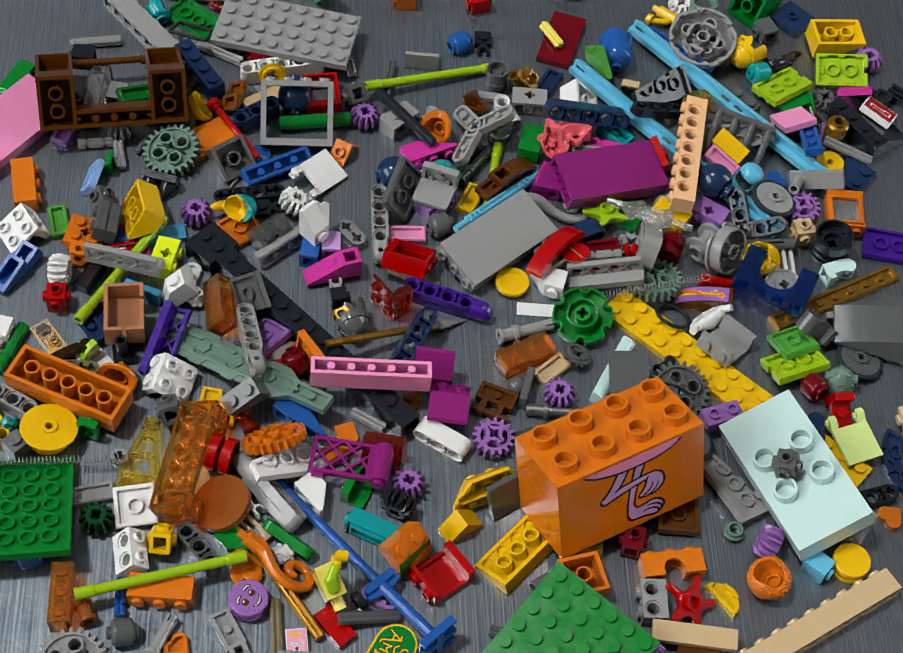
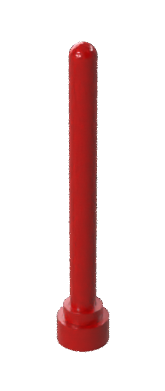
[206,97,260,159]

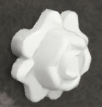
[186,287,207,308]
[271,543,294,566]

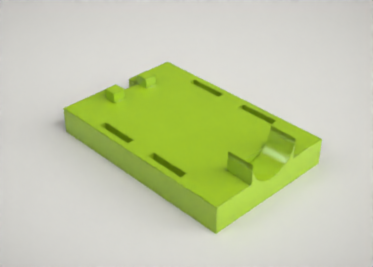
[815,53,868,88]
[751,67,813,107]
[760,351,831,386]

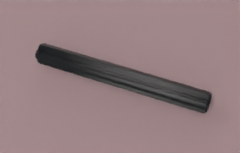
[374,87,437,147]

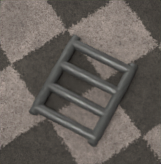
[701,105,777,170]

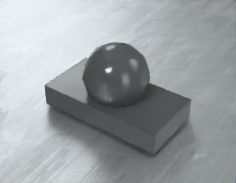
[508,366,535,410]

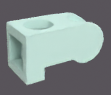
[818,258,856,288]

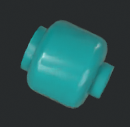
[146,0,171,25]
[746,62,772,84]

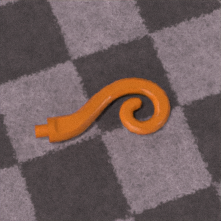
[237,528,314,593]

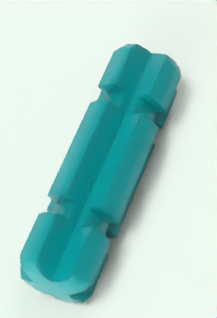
[0,416,21,431]

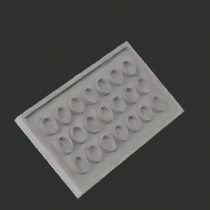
[210,0,361,71]

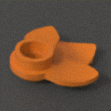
[229,549,263,584]

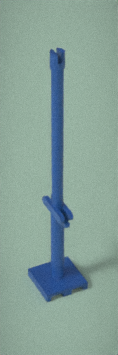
[276,479,457,653]

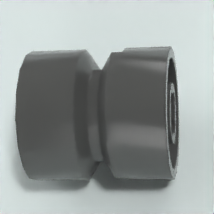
[484,61,509,93]

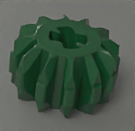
[78,500,115,537]

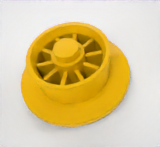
[19,404,78,455]

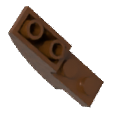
[475,157,536,202]

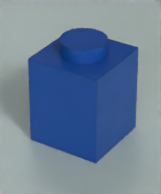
[299,237,322,267]

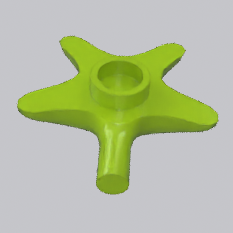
[582,201,630,227]

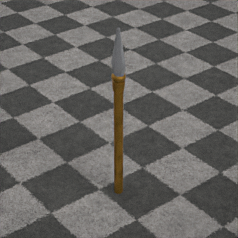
[325,319,466,348]

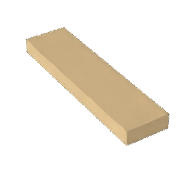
[651,618,738,652]

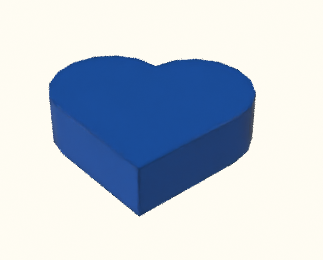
[766,171,787,187]

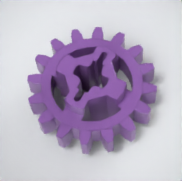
[785,190,821,224]
[472,417,515,459]

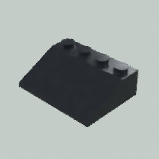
[823,95,903,161]

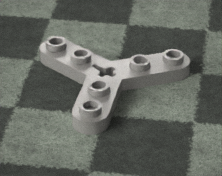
[452,104,516,166]

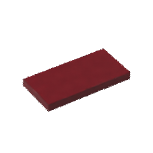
[536,11,586,70]

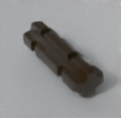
[53,338,89,360]

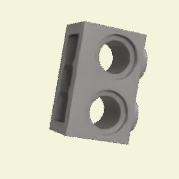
[635,578,669,626]

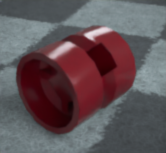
[656,231,686,266]

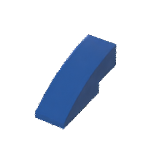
[0,239,43,294]

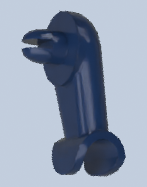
[808,412,825,440]

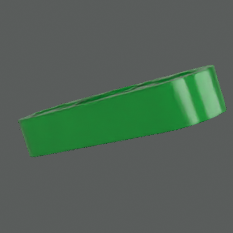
[262,518,316,560]

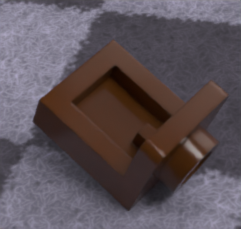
[462,89,491,117]

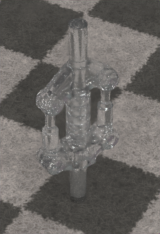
[606,197,693,232]

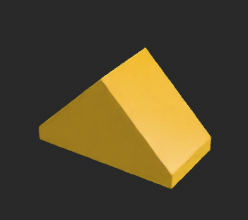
[437,509,483,543]

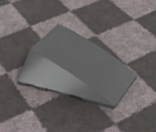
[833,294,903,366]

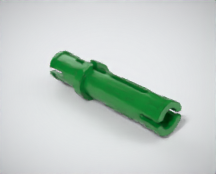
[0,322,29,375]

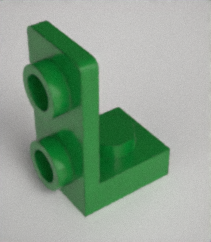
[76,416,104,441]

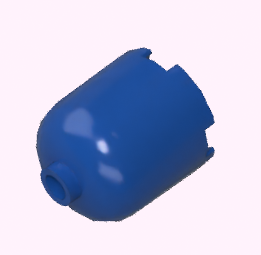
[599,27,632,71]

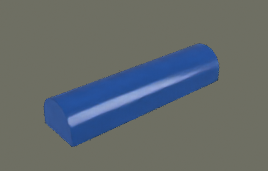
[240,146,312,186]

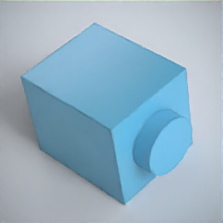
[799,551,836,585]

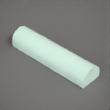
[588,336,635,404]

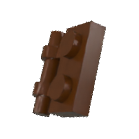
[470,380,519,424]

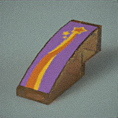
[672,286,733,312]

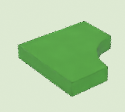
[583,45,613,80]

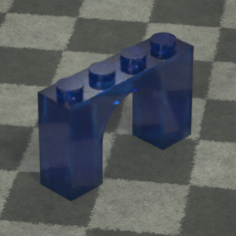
[730,244,820,318]

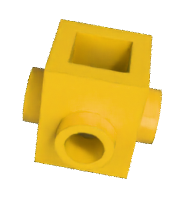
[146,523,178,555]

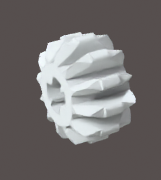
[278,186,311,217]
[47,253,73,285]

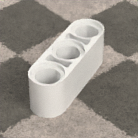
[413,416,472,462]

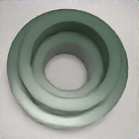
[724,521,745,542]

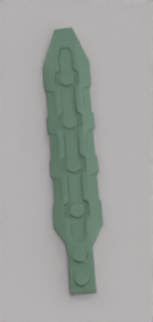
[145,311,334,415]

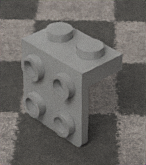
[412,161,460,211]

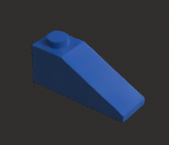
[273,399,325,445]

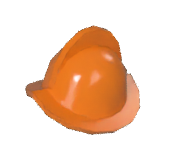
[420,110,451,143]
[97,361,138,391]

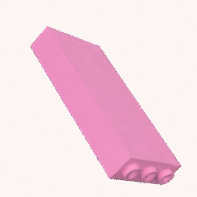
[0,73,50,170]

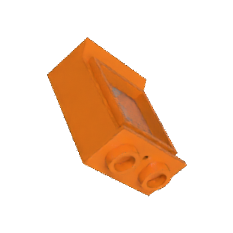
[823,188,866,238]

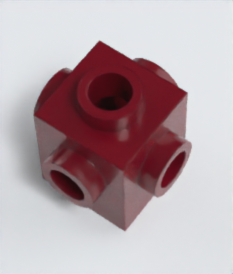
[618,525,649,559]

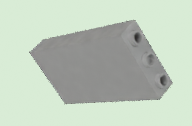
[436,189,558,293]

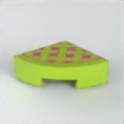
[80,339,100,360]

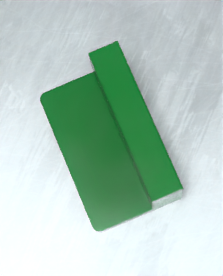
[340,460,374,510]

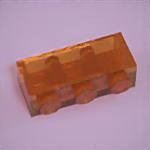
[202,273,237,337]
[493,331,556,380]
[47,561,77,632]

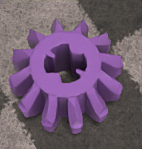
[854,46,883,74]
[351,101,380,131]
[180,197,212,228]
[542,377,576,408]
[391,466,426,499]
[753,524,784,557]

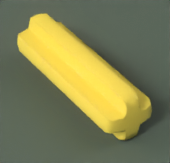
[539,21,564,48]

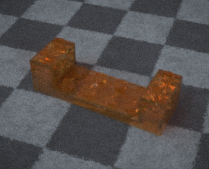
[148,400,231,524]

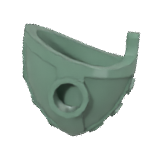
[824,365,858,395]

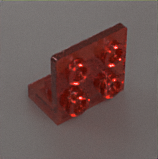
[370,273,413,322]

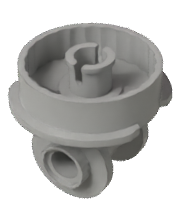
[685,221,747,276]

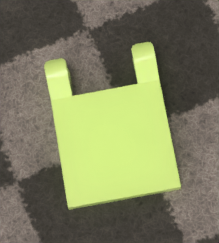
[825,407,884,467]

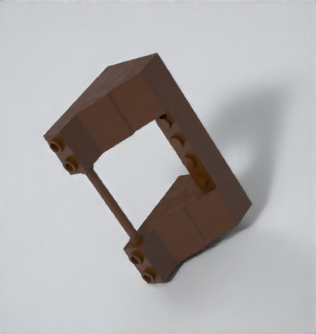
[35,46,189,131]

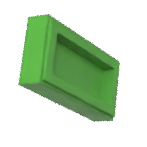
[47,204,69,240]

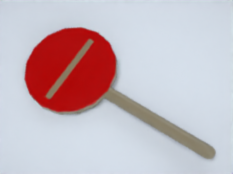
[548,243,590,272]

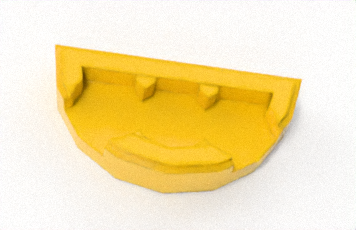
[703,582,739,619]

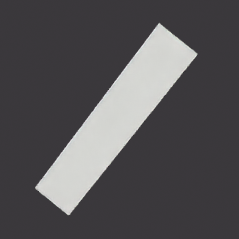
[517,302,585,318]

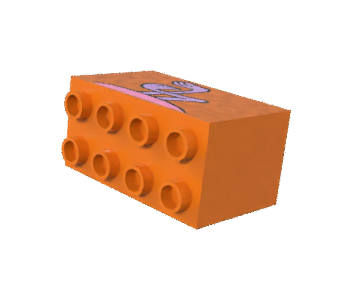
[515,376,704,558]

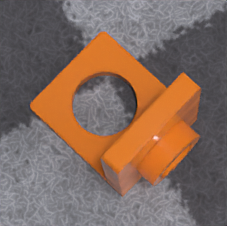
[330,138,359,167]

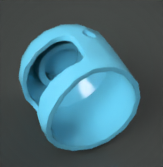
[732,162,764,194]

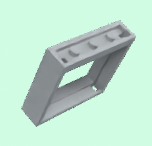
[260,76,334,148]

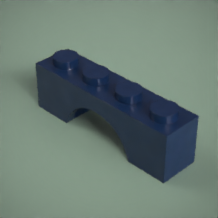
[174,38,225,100]

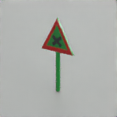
[808,90,822,133]

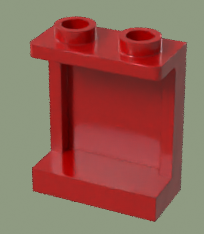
[409,540,476,606]

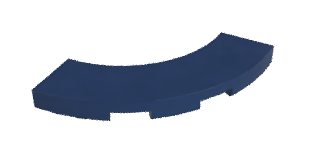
[881,428,903,495]

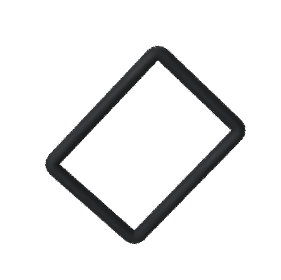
[168,20,214,42]

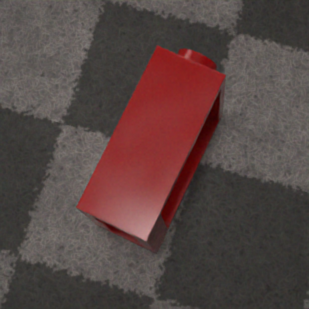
[302,72,342,115]
[380,238,438,279]

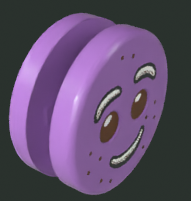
[229,580,269,623]

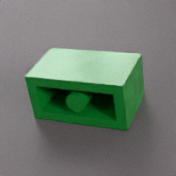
[516,122,544,164]

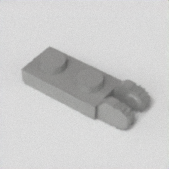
[208,607,251,653]

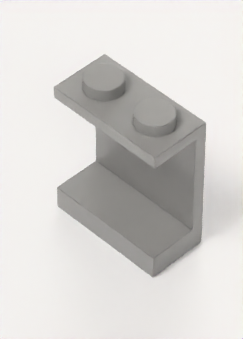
[696,314,757,368]

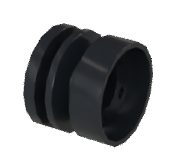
[810,219,854,266]

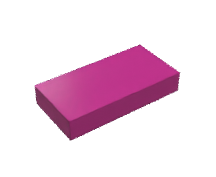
[837,86,873,96]

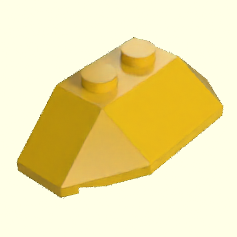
[452,466,517,513]

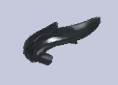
[762,51,802,74]

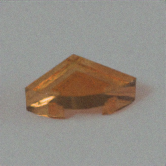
[403,391,423,410]

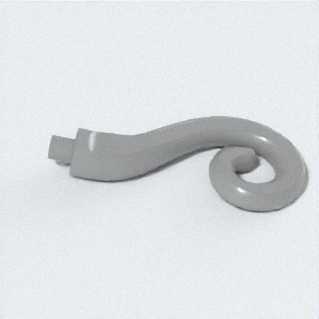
[526,192,593,224]

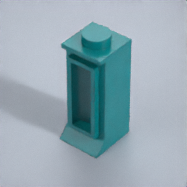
[343,506,399,546]

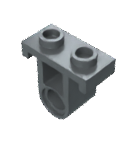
[795,308,839,347]

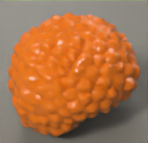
[746,555,792,600]

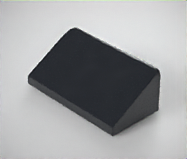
[71,262,108,295]

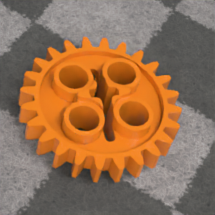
[241,421,307,456]

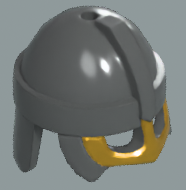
[331,297,370,336]

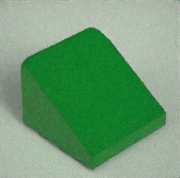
[100,150,115,176]

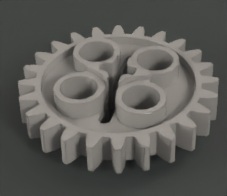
[39,627,107,653]

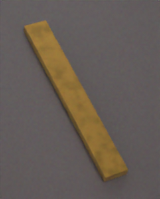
[767,265,900,332]

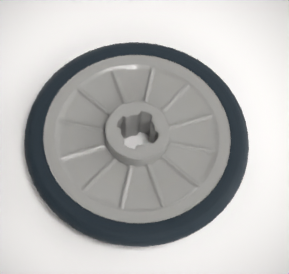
[752,180,796,217]

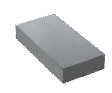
[73,480,114,508]

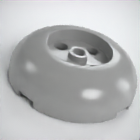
[669,7,737,69]

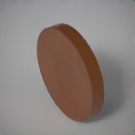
[192,475,252,533]

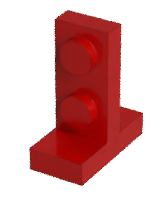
[824,392,855,441]

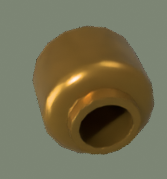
[823,116,849,141]

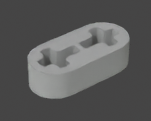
[337,219,366,250]

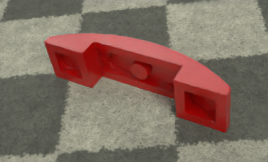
[525,226,585,279]

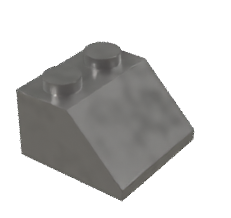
[205,134,256,183]

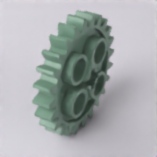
[142,123,202,176]
[624,257,683,302]

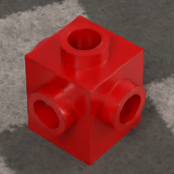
[42,282,72,312]

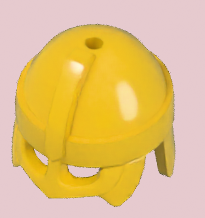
[730,35,767,69]
[742,241,780,277]

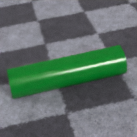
[279,112,351,131]

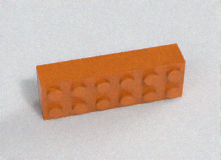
[4,344,134,432]

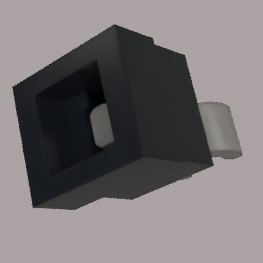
[329,277,351,310]

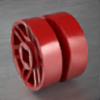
[203,433,240,475]

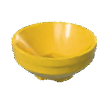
[187,91,213,122]

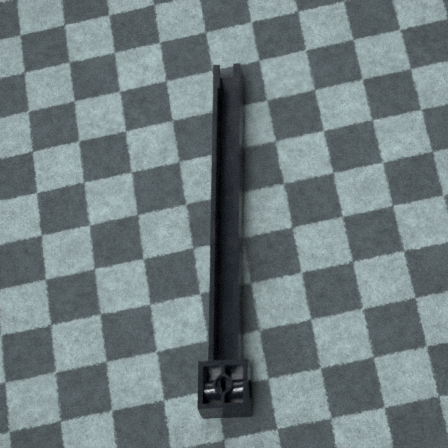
[185,221,419,440]

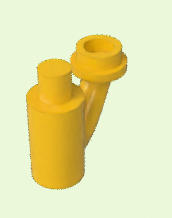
[645,5,678,26]

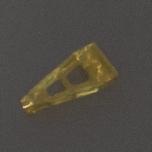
[114,417,161,493]

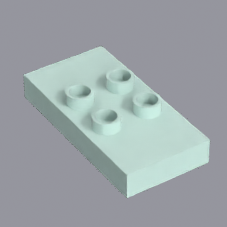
[719,389,874,562]

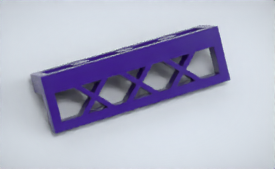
[138,300,192,378]

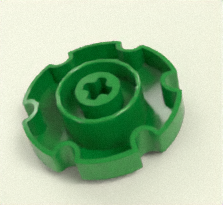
[552,287,613,346]

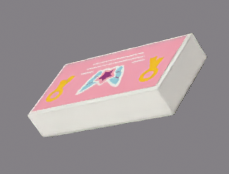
[285,627,309,652]

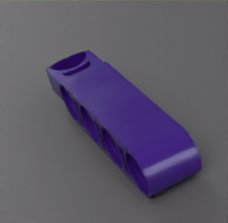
[403,277,493,322]

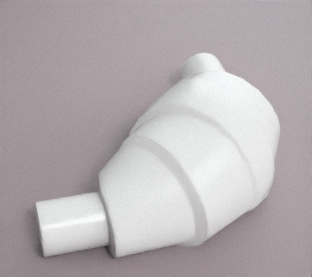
[689,303,733,335]

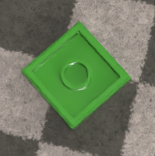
[766,325,820,361]

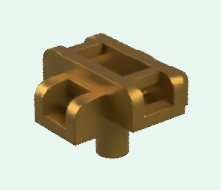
[508,67,539,89]

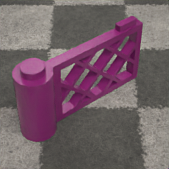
[307,434,395,490]

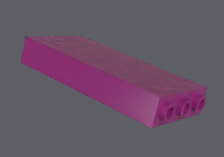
[549,140,669,210]

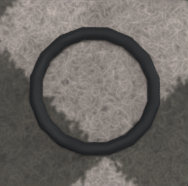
[655,303,691,329]

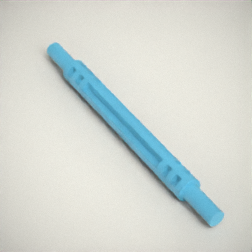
[453,170,539,232]

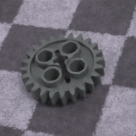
[650,360,711,417]

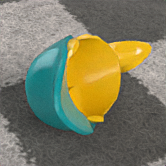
[210,194,257,222]

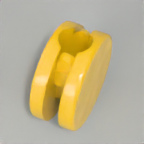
[831,543,871,584]

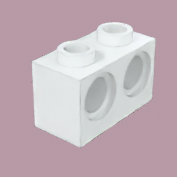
[112,526,149,577]

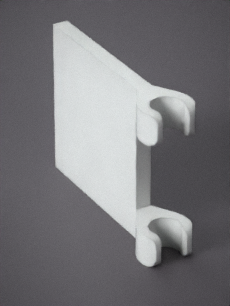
[288,149,348,201]

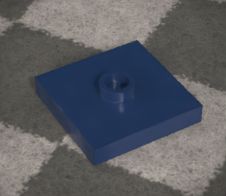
[770,0,815,38]

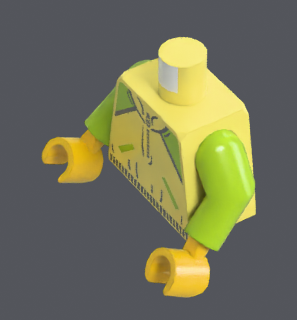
[311,549,349,612]

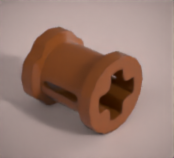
[73,598,98,627]

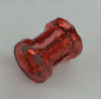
[235,410,260,436]

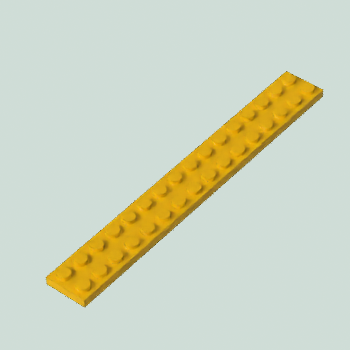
[606,288,873,488]

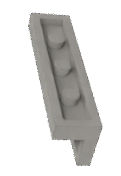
[83,242,165,277]
[567,255,645,291]

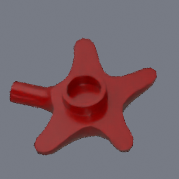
[665,575,716,625]

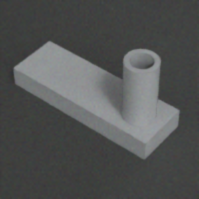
[788,169,846,194]

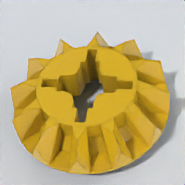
[258,62,286,87]

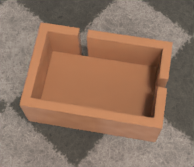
[103,282,145,345]

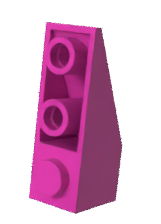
[399,141,457,170]
[302,247,362,287]

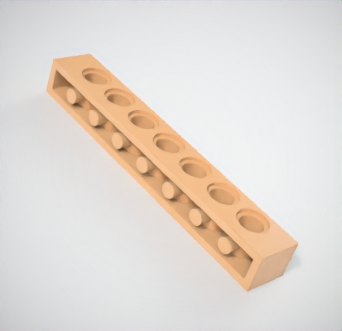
[667,95,708,214]

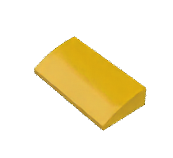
[474,514,553,595]

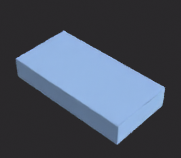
[80,158,106,196]

